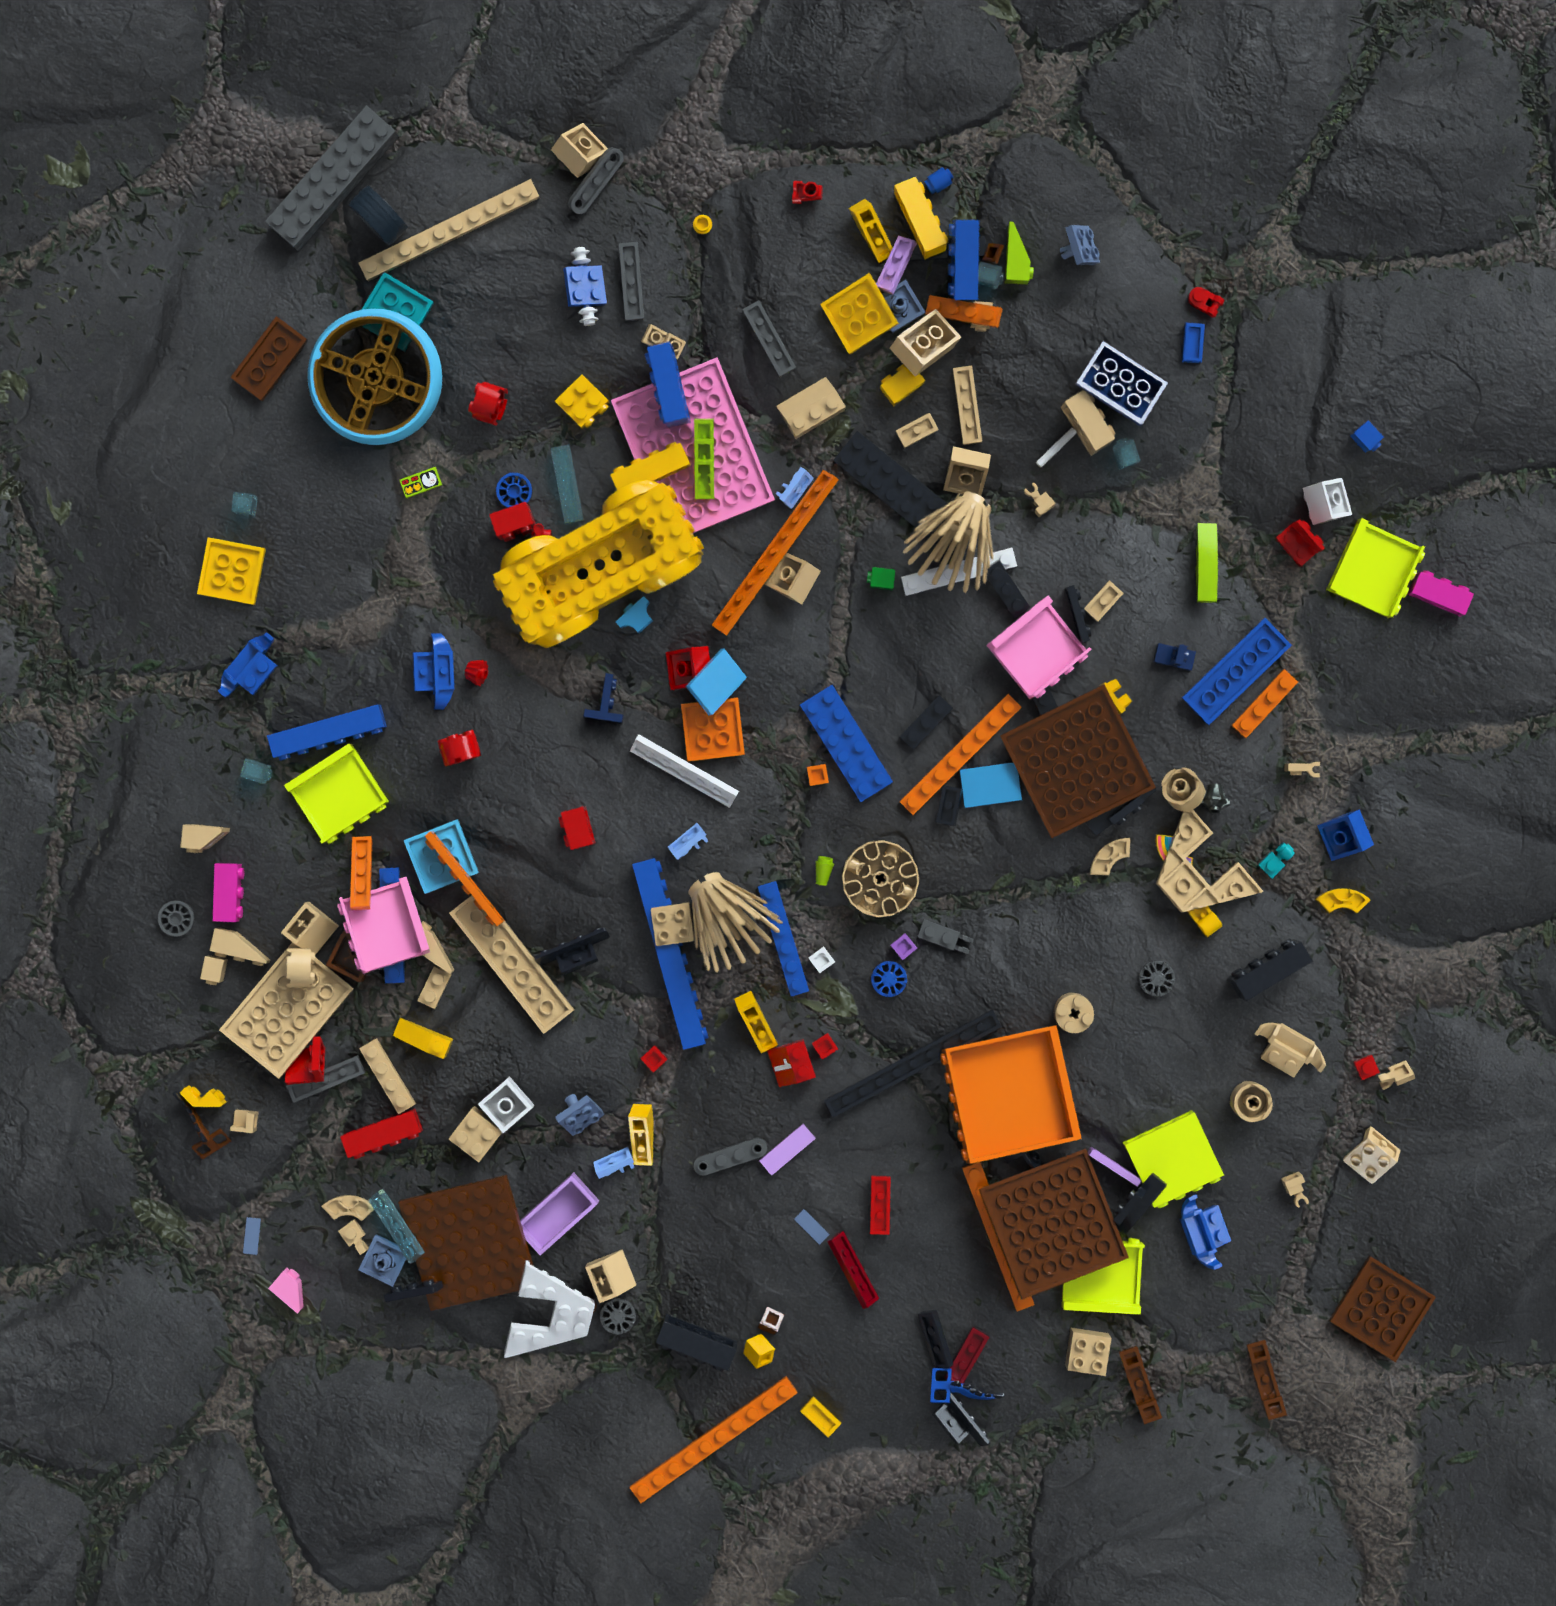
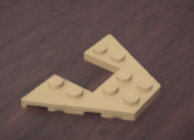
[1156,810,1263,913]

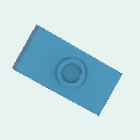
[616,596,653,633]

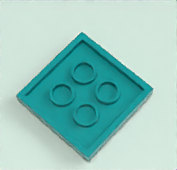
[361,272,434,352]

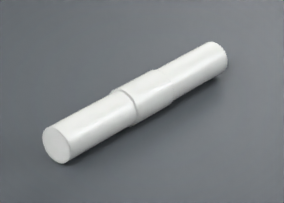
[1036,428,1077,468]

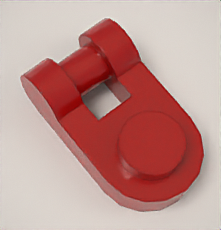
[1188,287,1225,318]

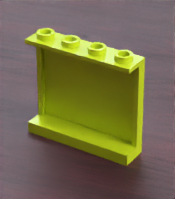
[1326,518,1425,618]
[284,744,389,845]
[1123,1110,1224,1208]
[1062,1238,1145,1314]

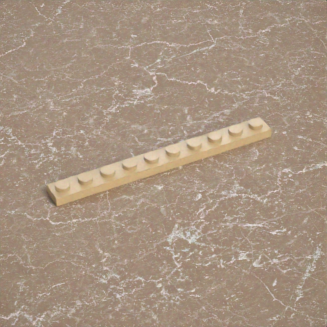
[359,179,540,281]

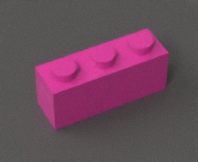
[1407,570,1474,616]
[213,863,244,922]

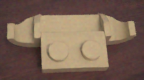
[1255,1023,1326,1077]

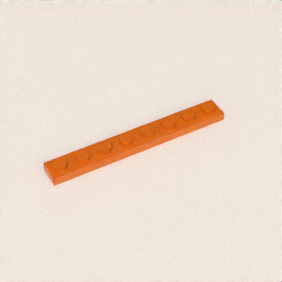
[899,694,1022,815]
[962,1162,1035,1312]

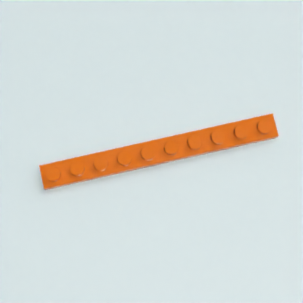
[712,470,839,636]
[630,1376,797,1503]

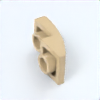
[641,324,686,359]

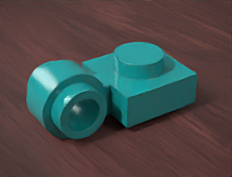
[1258,842,1295,879]

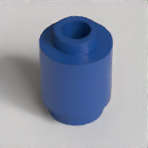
[924,167,954,195]

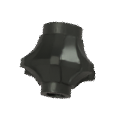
[1201,784,1230,814]

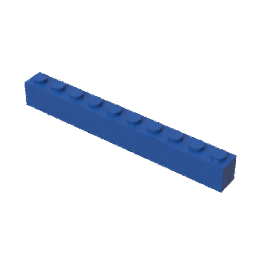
[632,858,709,1050]

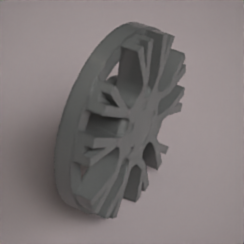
[158,900,195,936]
[1139,961,1175,997]
[600,1298,636,1335]

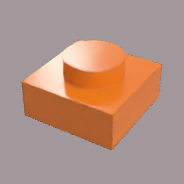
[807,764,829,786]

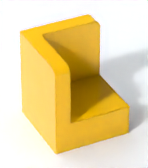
[744,1334,775,1369]

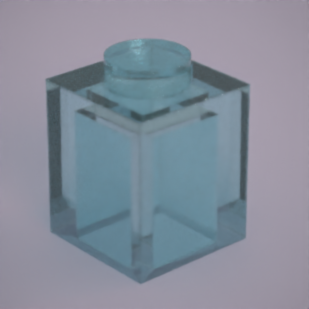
[978,262,1005,289]
[1113,438,1141,469]
[232,492,257,516]
[240,758,272,784]

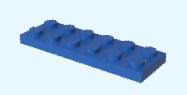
[1181,618,1292,725]
[800,685,893,802]

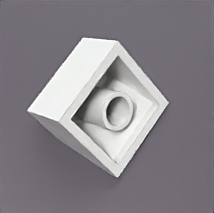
[1303,478,1352,525]

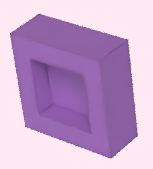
[891,933,917,960]

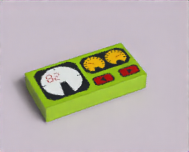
[400,467,443,498]

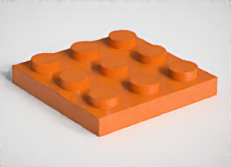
[681,698,745,761]

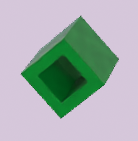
[867,567,895,590]

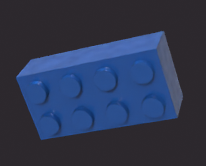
[948,220,979,300]
[645,342,691,428]

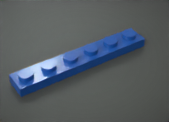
[379,867,405,983]
[758,881,809,996]

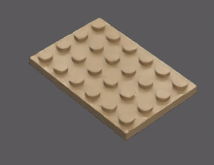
[219,942,354,1079]

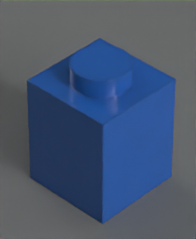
[1350,420,1384,453]

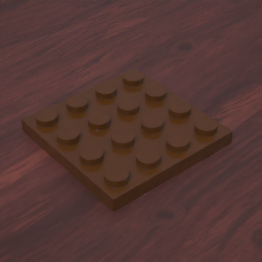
[1329,1255,1436,1362]

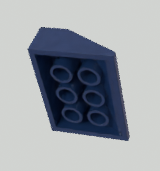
[1075,341,1168,427]

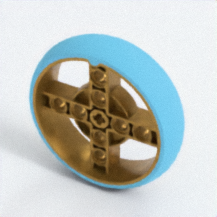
[308,309,442,445]

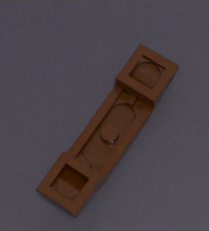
[1246,1339,1287,1420]
[1119,1346,1162,1424]

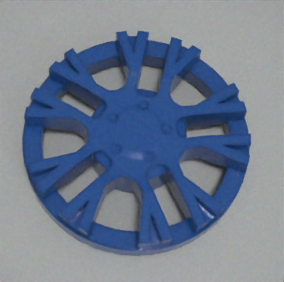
[496,473,532,508]
[871,961,907,997]

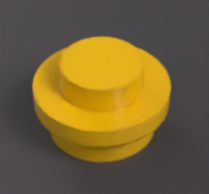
[693,215,712,234]

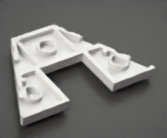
[504,1261,595,1358]

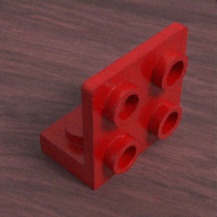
[1275,519,1325,567]
[285,1037,325,1085]

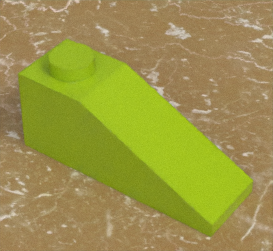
[1005,222,1034,285]

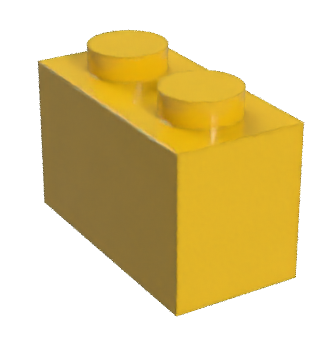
[880,364,925,406]

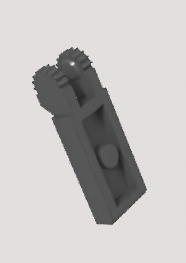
[917,919,974,954]

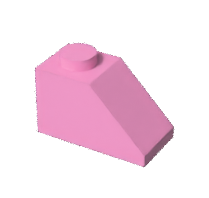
[268,1268,304,1314]

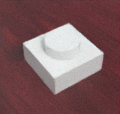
[808,946,835,973]

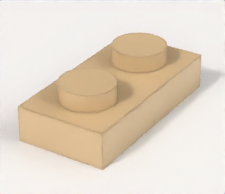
[895,413,939,448]
[1084,580,1124,622]
[417,966,452,1009]

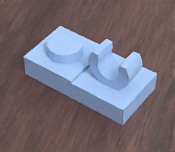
[776,467,814,509]
[668,823,708,860]
[593,1147,634,1179]

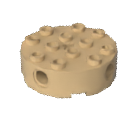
[842,840,919,917]

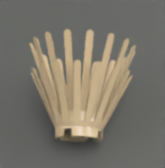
[903,492,993,593]
[688,872,783,972]

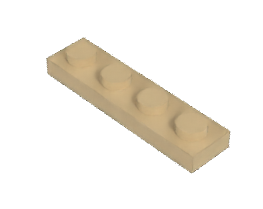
[953,366,982,445]
[359,1038,416,1114]

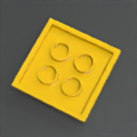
[820,273,899,354]
[197,537,266,605]

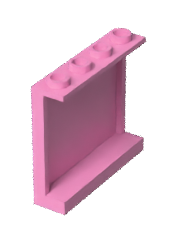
[986,596,1091,699]
[337,877,430,974]

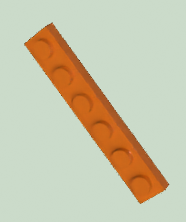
[425,831,505,926]

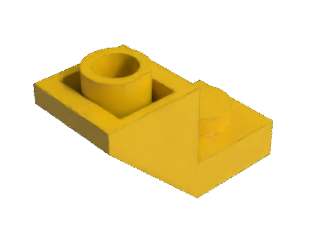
[180,1085,227,1107]

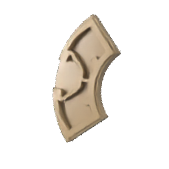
[1090,838,1130,876]
[322,1195,376,1221]

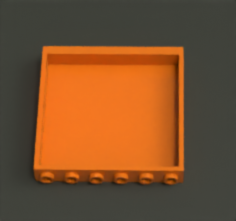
[940,1025,1082,1164]

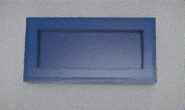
[1182,323,1205,363]

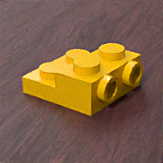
[555,374,609,429]

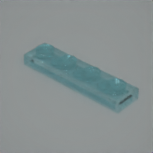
[550,445,584,524]
[368,1189,425,1264]

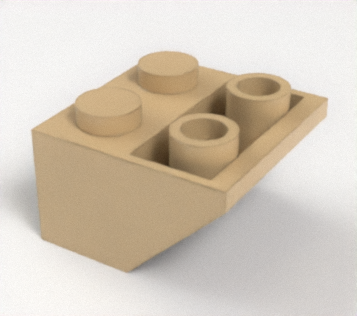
[281,902,339,955]
[585,1249,637,1303]

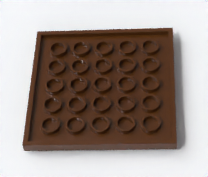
[1000,684,1156,838]
[979,1149,1129,1300]
[398,1175,533,1311]

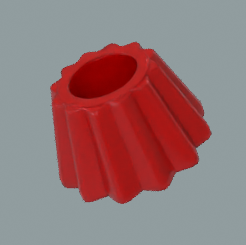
[465,660,488,686]

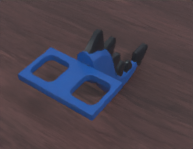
[930,1368,1005,1403]

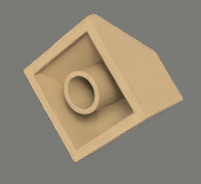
[551,123,608,178]
[943,446,991,496]
[764,553,821,604]
[181,824,230,853]

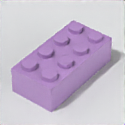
[520,1172,599,1255]

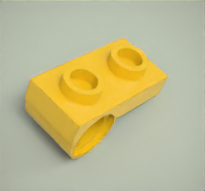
[1187,906,1222,937]

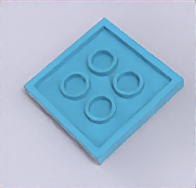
[404,819,479,894]

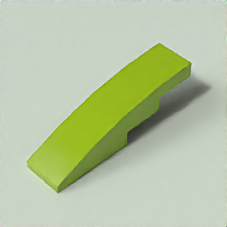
[694,418,714,499]
[1196,523,1218,603]

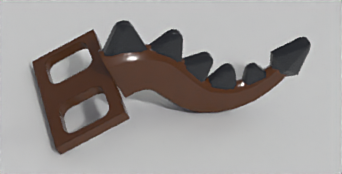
[173,1091,231,1160]

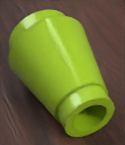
[815,856,834,885]

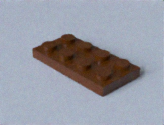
[230,316,308,402]

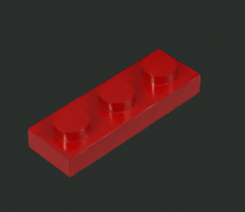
[870,1176,891,1235]

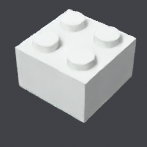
[478,1076,534,1133]

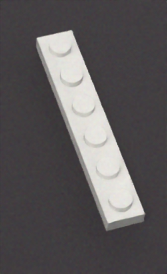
[901,548,1017,596]
[630,735,739,808]

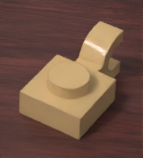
[1284,762,1320,777]
[1378,1060,1415,1090]
[338,1219,369,1255]

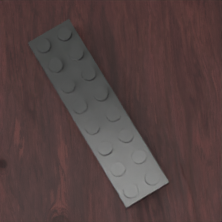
[265,105,399,251]

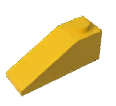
[849,199,893,263]
[734,991,778,1053]
[393,1018,453,1059]
[628,1104,654,1166]

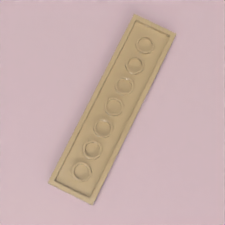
[449,895,574,1034]

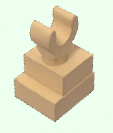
[1024,483,1055,517]
[1281,1172,1309,1208]

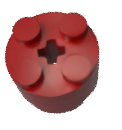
[468,382,508,426]
[437,730,482,766]

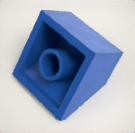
[1317,809,1374,861]

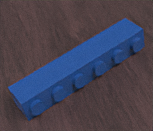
[267,704,387,761]

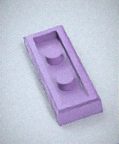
[876,235,917,295]
[759,1124,816,1176]
[1087,1147,1141,1187]

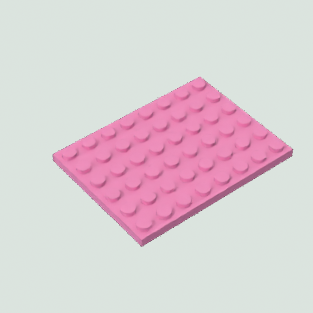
[611,357,775,533]

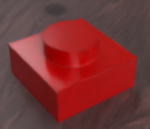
[812,1033,838,1059]
[640,1045,668,1073]
[1353,1054,1380,1080]

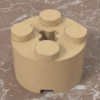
[1161,768,1206,812]
[286,948,315,987]
[1054,993,1094,1033]
[1230,1081,1273,1122]

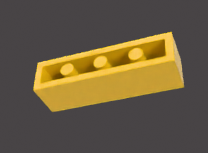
[894,177,948,259]
[610,442,691,490]

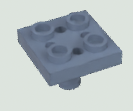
[1060,225,1100,265]
[882,280,926,333]
[555,1094,605,1136]
[358,1234,410,1287]

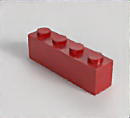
[340,1109,423,1159]

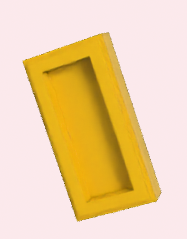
[800,1396,841,1437]

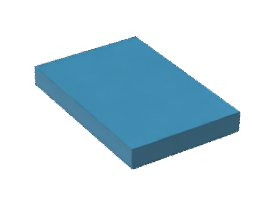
[686,649,747,716]
[959,763,1022,808]

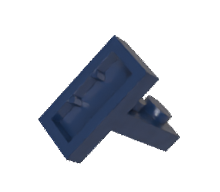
[1153,643,1196,671]
[584,673,624,723]

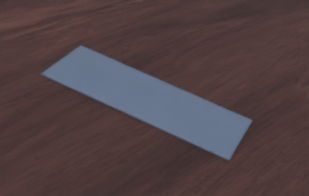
[794,1209,830,1245]
[243,1217,261,1255]

